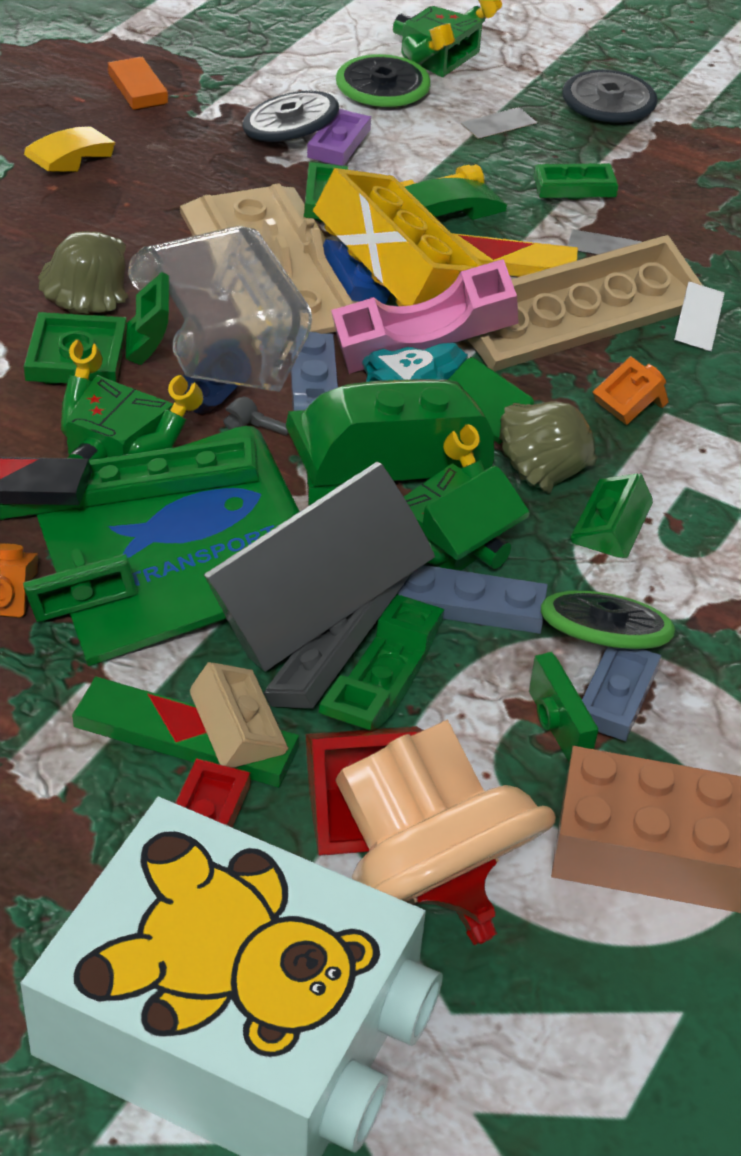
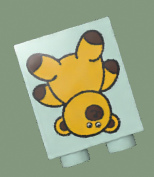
[20,796,443,1156]

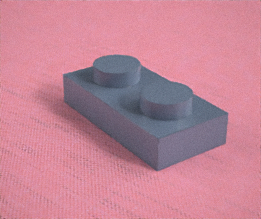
[582,646,661,741]

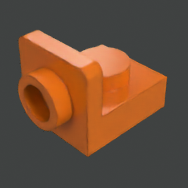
[592,356,669,425]

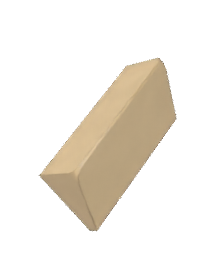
[190,662,288,768]

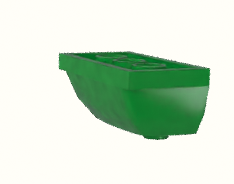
[286,379,494,486]

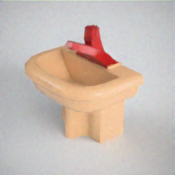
[335,719,555,945]

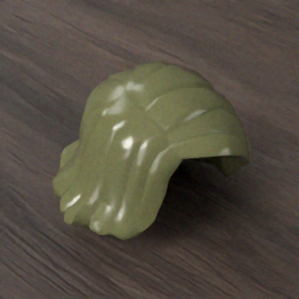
[38,231,129,315]
[499,401,598,494]

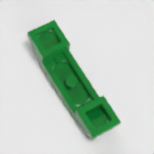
[405,178,507,220]
[318,594,444,730]

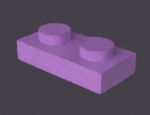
[307,109,371,166]

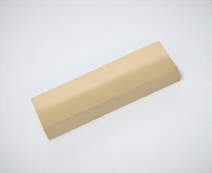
[466,235,703,372]

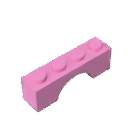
[331,259,518,374]

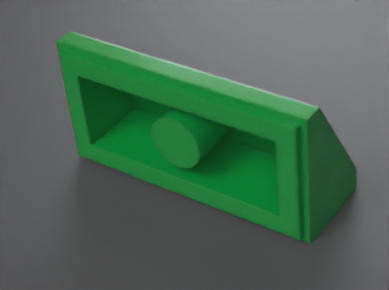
[448,357,534,444]
[422,465,530,561]
[570,473,653,558]
[23,554,138,622]

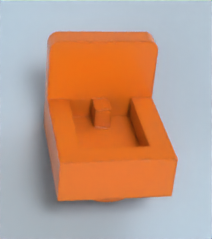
[0,543,38,617]

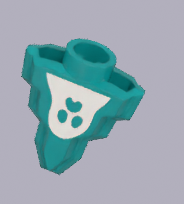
[362,343,468,382]

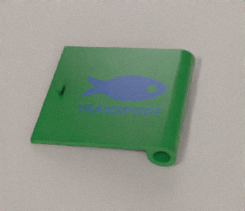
[36,426,300,666]

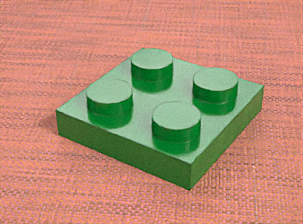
[24,312,127,384]

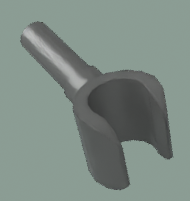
[223,396,289,436]

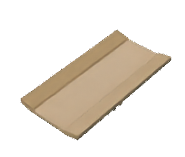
[180,183,357,354]

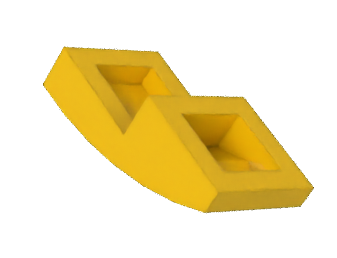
[24,127,115,171]

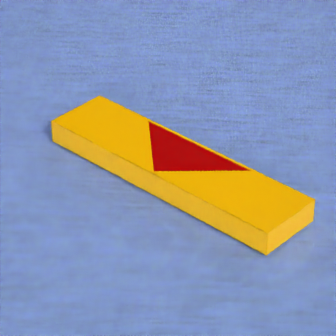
[452,233,578,277]

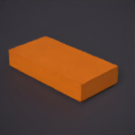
[108,56,168,110]

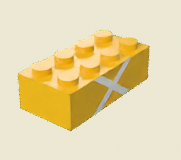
[313,168,483,306]

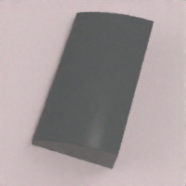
[204,462,435,671]

